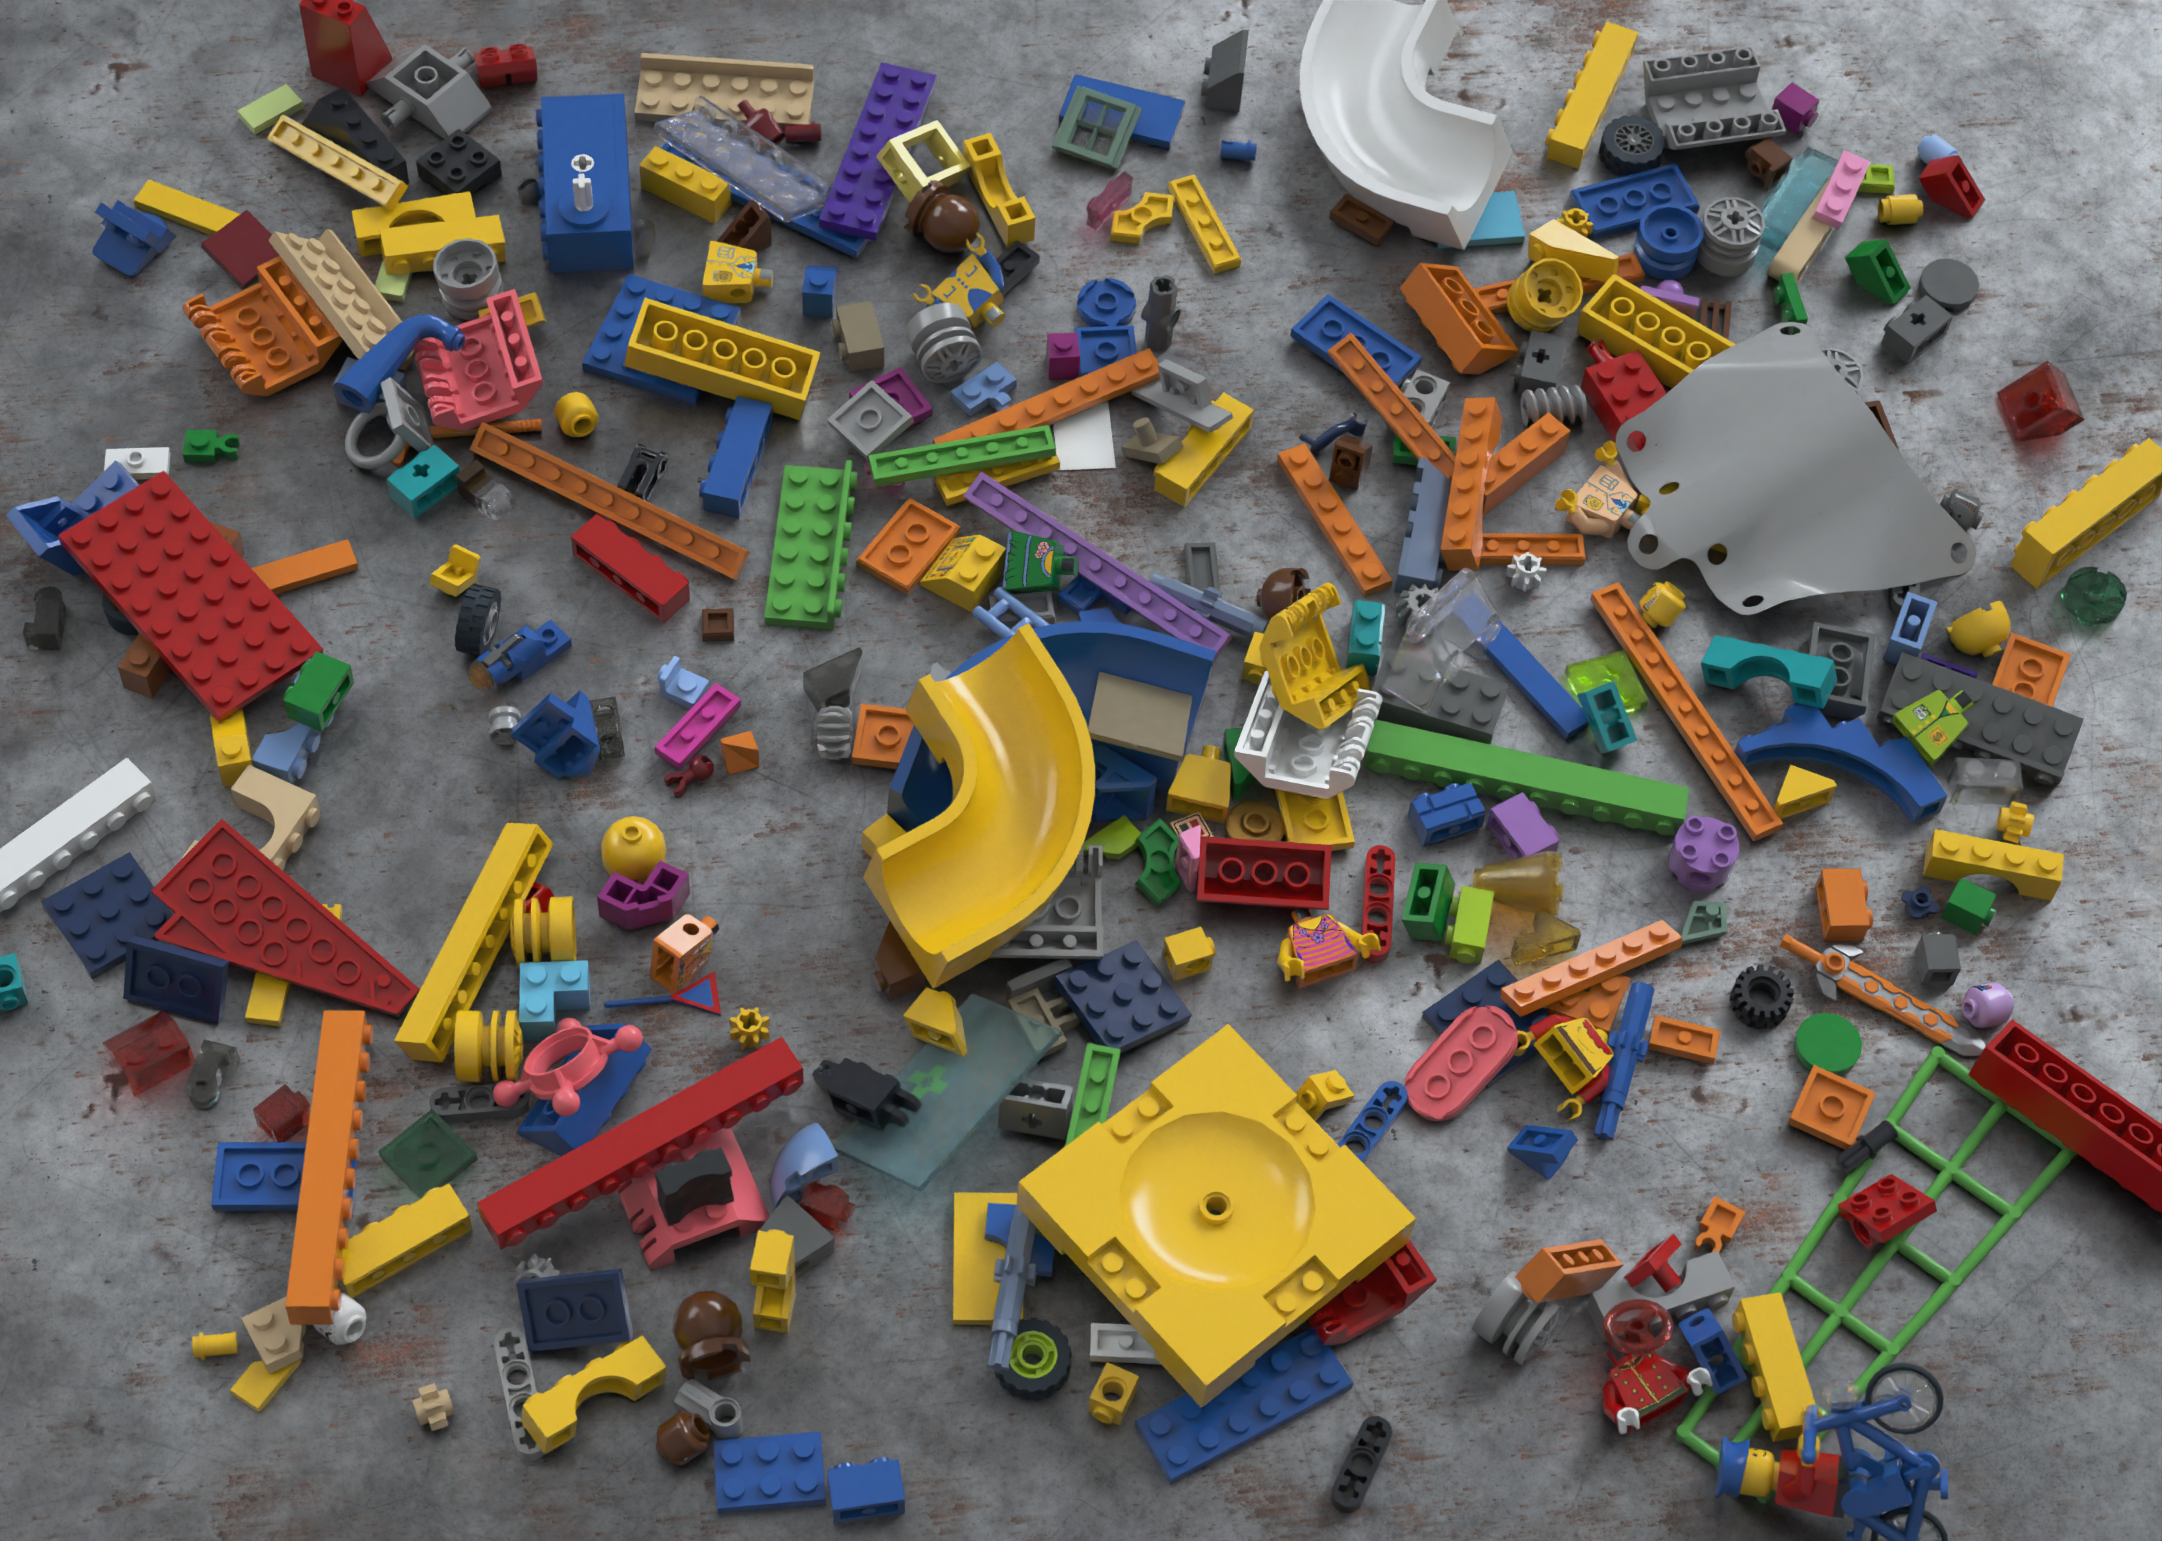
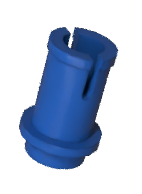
[1220,140,1257,163]

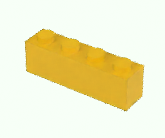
[379,215,505,275]
[1153,392,1254,507]
[338,1183,473,1298]
[1732,1292,1816,1442]

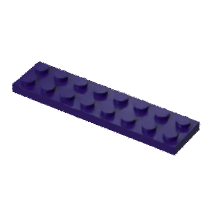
[819,62,937,241]

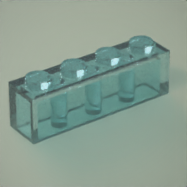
[1760,146,1839,252]

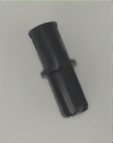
[1836,1120,1898,1173]

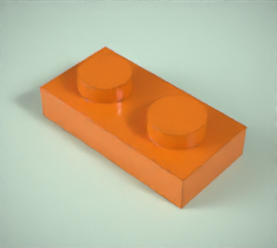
[1648,1014,1721,1065]

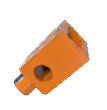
[650,914,719,994]

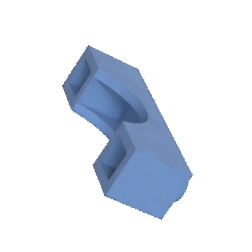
[251,658,346,785]

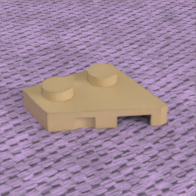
[241,1296,306,1374]

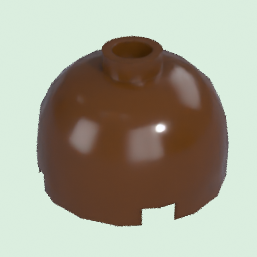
[1256,568,1311,621]

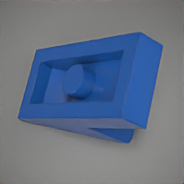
[1507,1125,1578,1179]

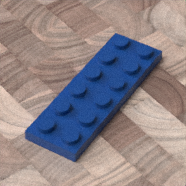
[1135,1328,1353,1485]

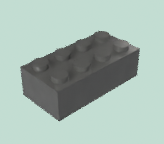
[1372,648,1509,745]

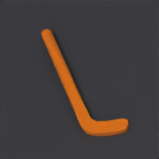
[391,419,542,467]

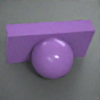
[1641,280,1700,320]

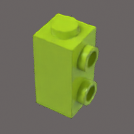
[1444,886,1494,964]

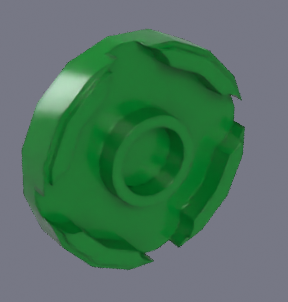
[1794,1013,1862,1076]

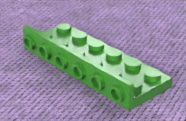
[764,460,858,630]

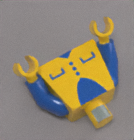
[912,233,1005,328]

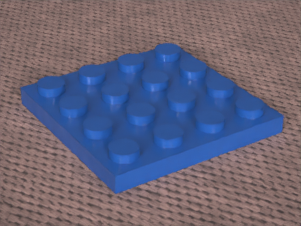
[582,274,741,405]

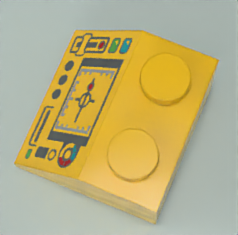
[920,534,1007,612]

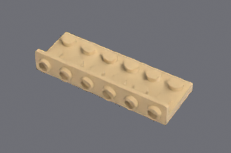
[635,53,814,131]
[268,229,418,370]

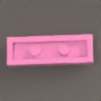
[1812,150,1871,230]

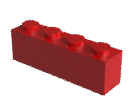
[571,514,690,623]

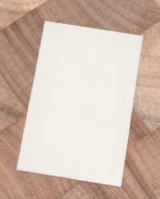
[1053,401,1116,471]

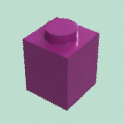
[1772,82,1820,134]
[1046,332,1080,380]

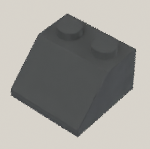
[1201,29,1249,112]

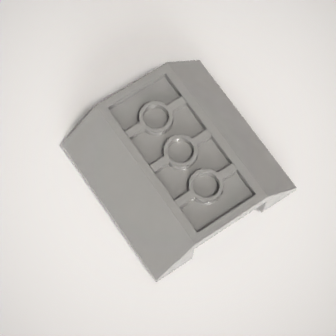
[1643,45,1786,150]

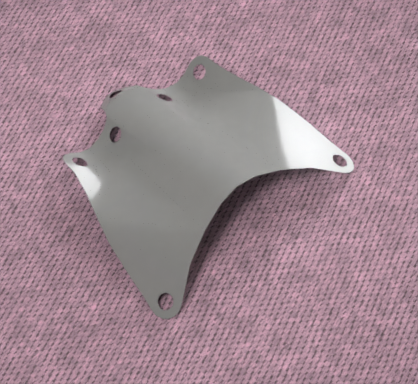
[1616,322,1976,615]

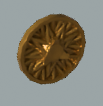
[1225,800,1285,842]

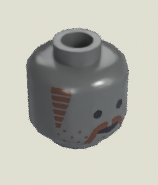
[1940,489,1984,533]

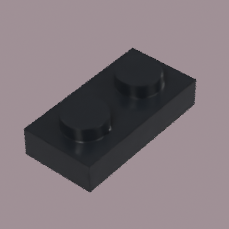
[996,240,1040,296]

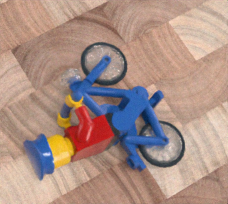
[1714,1363,1948,1541]

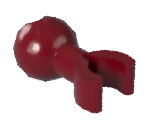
[664,755,714,798]

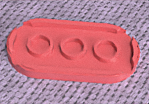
[1405,1005,1518,1121]

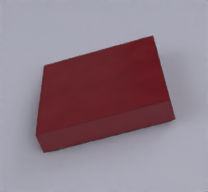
[201,210,280,290]

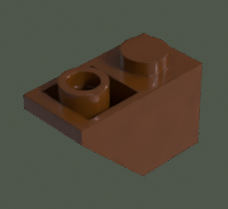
[1329,435,1373,490]

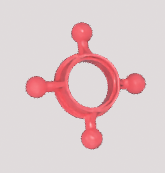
[493,1018,643,1116]

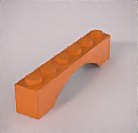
[1440,397,1503,571]

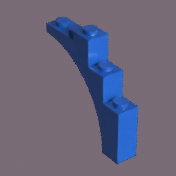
[1734,703,1948,824]

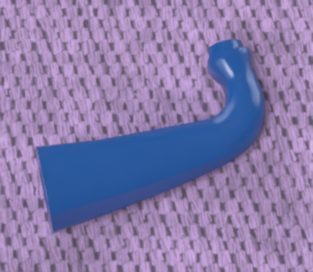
[334,314,466,414]

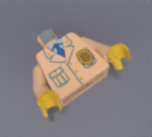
[1555,441,1641,538]

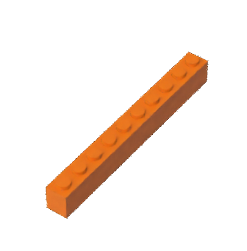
[285,1011,373,1325]

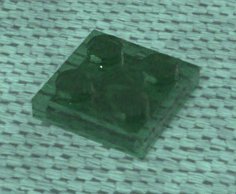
[378,1109,478,1199]

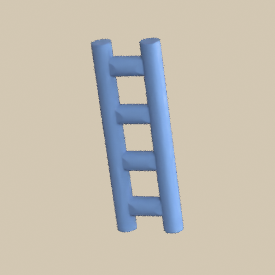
[972,587,1050,639]

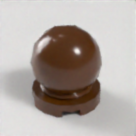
[904,180,980,254]
[673,1291,751,1381]

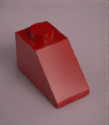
[1918,155,1985,219]

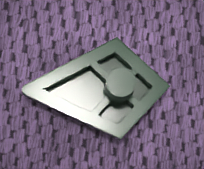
[1681,901,1727,944]

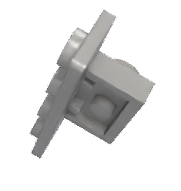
[1131,359,1233,432]

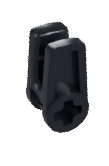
[617,443,669,501]

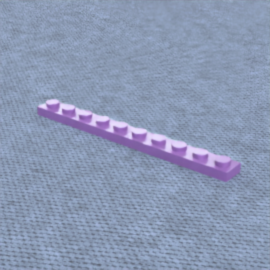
[963,472,1232,664]

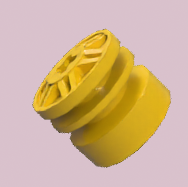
[1506,258,1583,333]
[510,896,576,969]
[454,1010,523,1082]

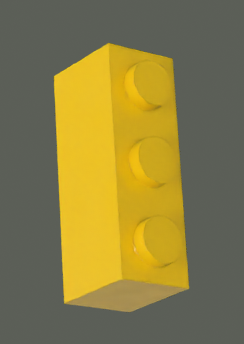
[639,146,731,224]

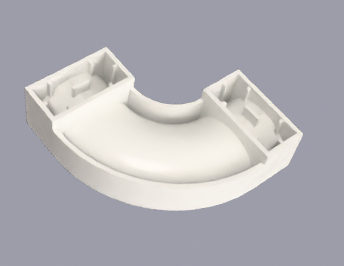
[1300,0,1513,250]

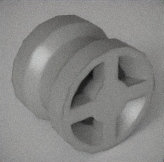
[488,706,521,745]

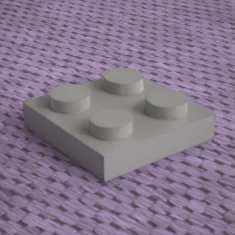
[827,380,914,461]

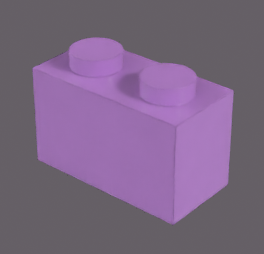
[1487,792,1560,873]

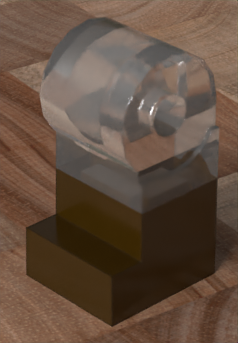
[456,459,516,521]

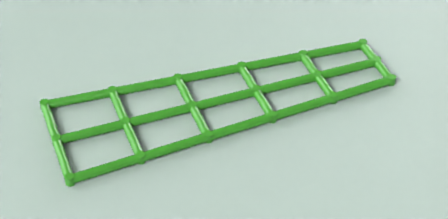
[1674,1046,2078,1503]

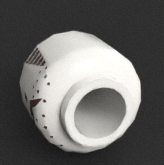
[314,1293,366,1345]

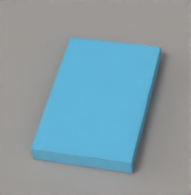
[1437,191,1525,249]

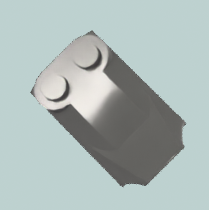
[1808,622,1876,719]

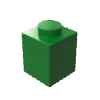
[1941,878,1997,935]

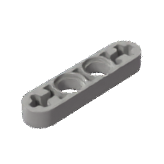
[494,1327,544,1461]

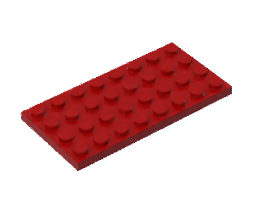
[58,471,323,723]

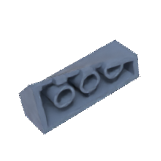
[1394,457,1452,593]

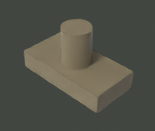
[1121,417,1184,464]

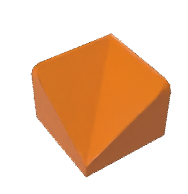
[720,731,759,775]

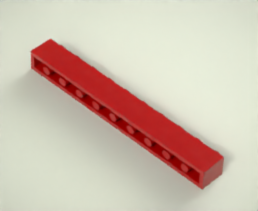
[477,1037,804,1250]

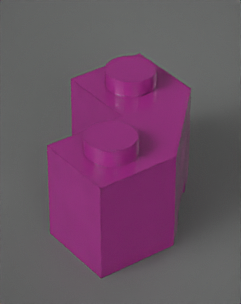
[597,860,690,930]

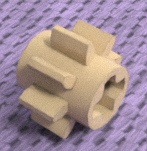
[412,1383,455,1431]

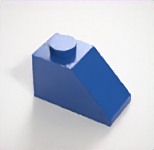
[802,265,838,317]

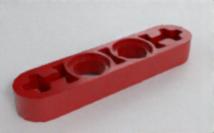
[1361,845,1396,963]

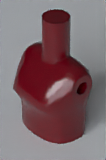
[737,100,785,153]

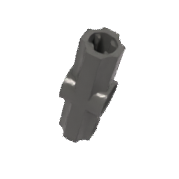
[1141,275,1181,352]

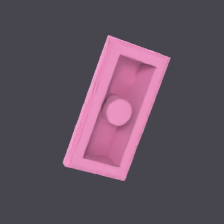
[1174,825,1201,892]

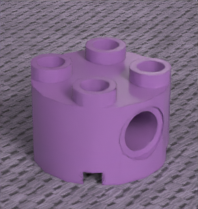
[1669,816,1739,892]

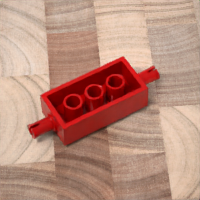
[1580,340,1679,484]

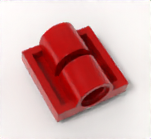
[474,43,538,89]
[1838,1174,1937,1248]

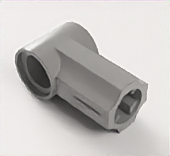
[674,1379,744,1440]

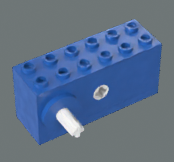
[536,93,634,273]

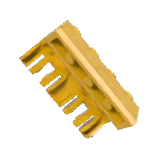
[1259,583,1373,730]

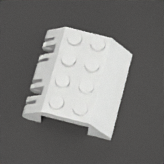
[1234,671,1383,799]

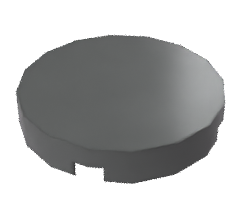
[1919,259,1979,310]

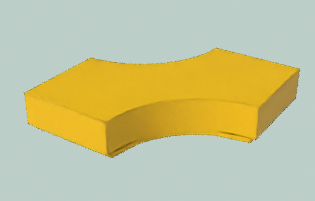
[1110,192,1174,244]

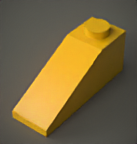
[1528,219,1619,282]
[210,708,253,787]

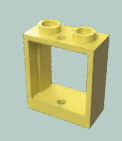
[876,120,971,203]

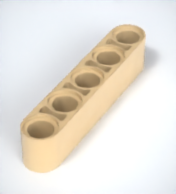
[1767,176,1835,284]

